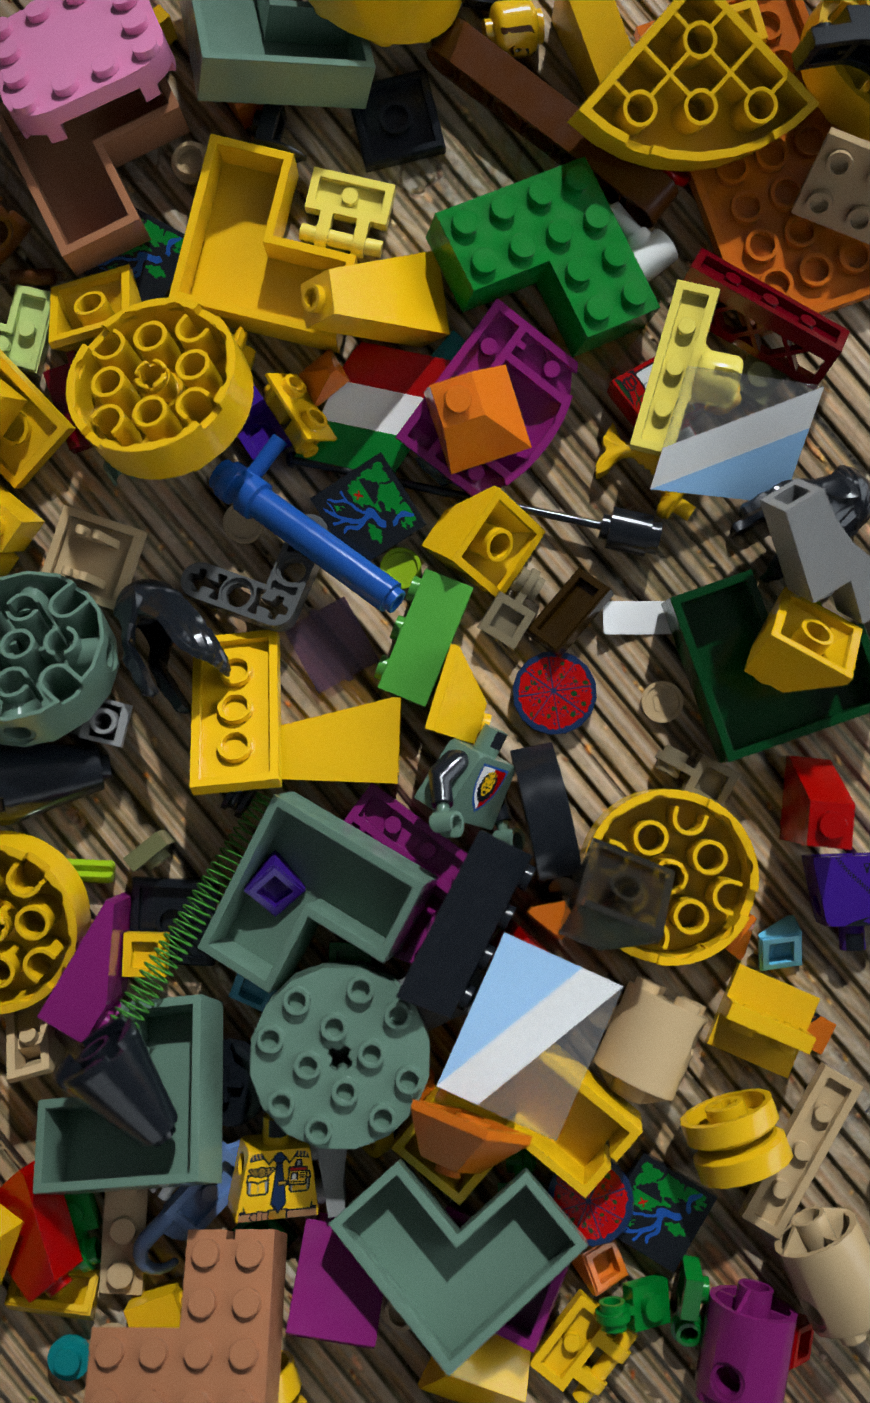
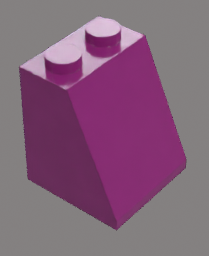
[286,1212,383,1349]

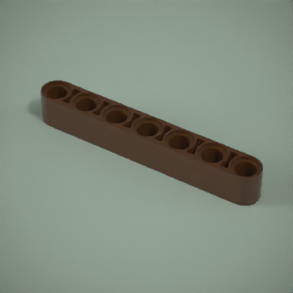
[426,17,679,229]

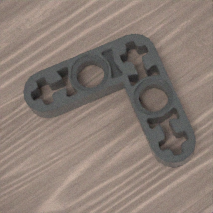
[181,514,330,632]

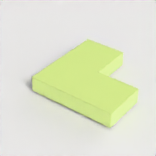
[0,284,50,377]

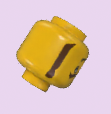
[481,0,545,59]

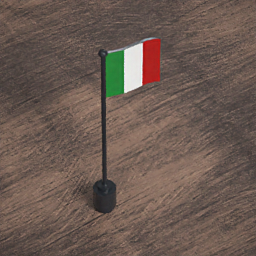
[286,342,663,557]

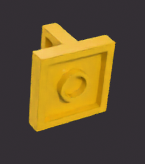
[705,962,820,1079]

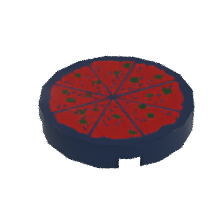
[512,651,597,735]
[548,1162,635,1247]

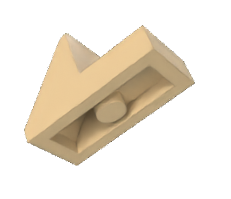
[6,994,66,1084]

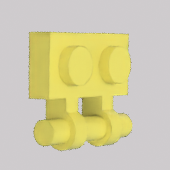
[299,166,396,259]

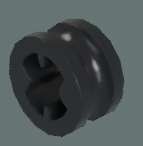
[220,789,258,819]

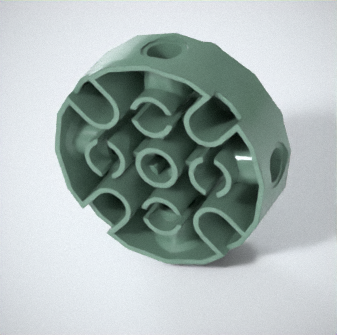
[0,571,119,747]
[250,961,430,1149]

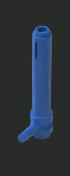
[209,434,405,613]

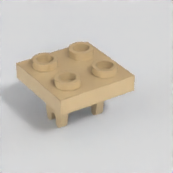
[791,127,870,245]
[41,505,148,610]

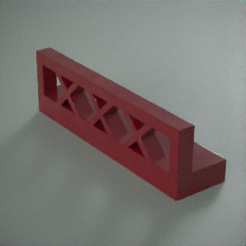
[668,248,850,390]

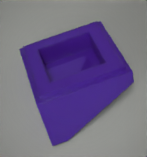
[244,850,306,917]

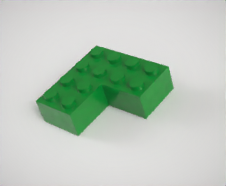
[426,156,661,358]

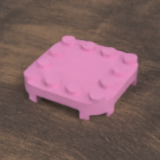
[0,0,176,144]

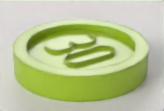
[380,547,422,590]

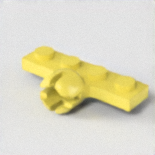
[630,280,743,456]

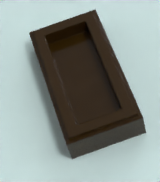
[526,568,614,658]

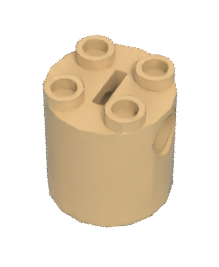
[593,976,709,1104]
[774,1206,870,1347]

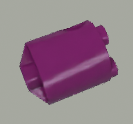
[695,1278,798,1403]

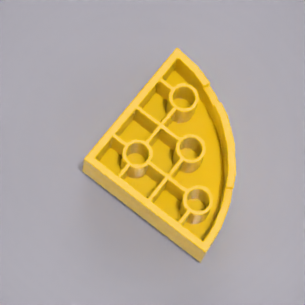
[567,0,820,172]

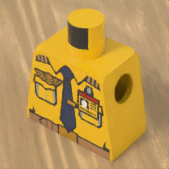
[228,1113,318,1223]

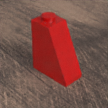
[779,755,855,850]
[0,1160,83,1304]

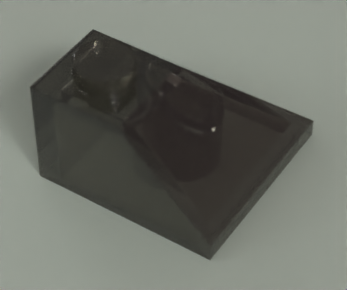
[558,838,675,951]

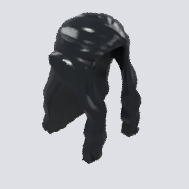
[730,465,870,583]
[113,578,231,714]

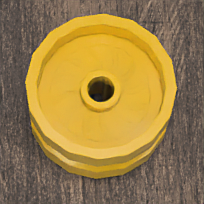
[680,1088,793,1189]

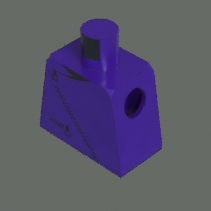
[802,852,870,951]

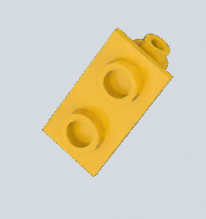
[263,373,337,458]

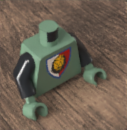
[414,723,526,850]

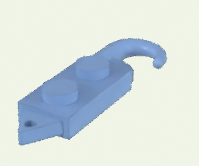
[132,1134,257,1275]

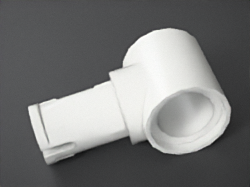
[610,202,678,283]

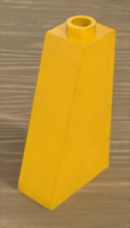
[551,0,632,98]
[300,251,450,348]
[281,697,402,784]

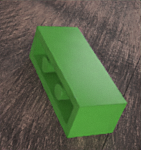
[374,568,474,708]

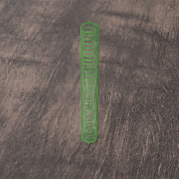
[109,793,271,1029]

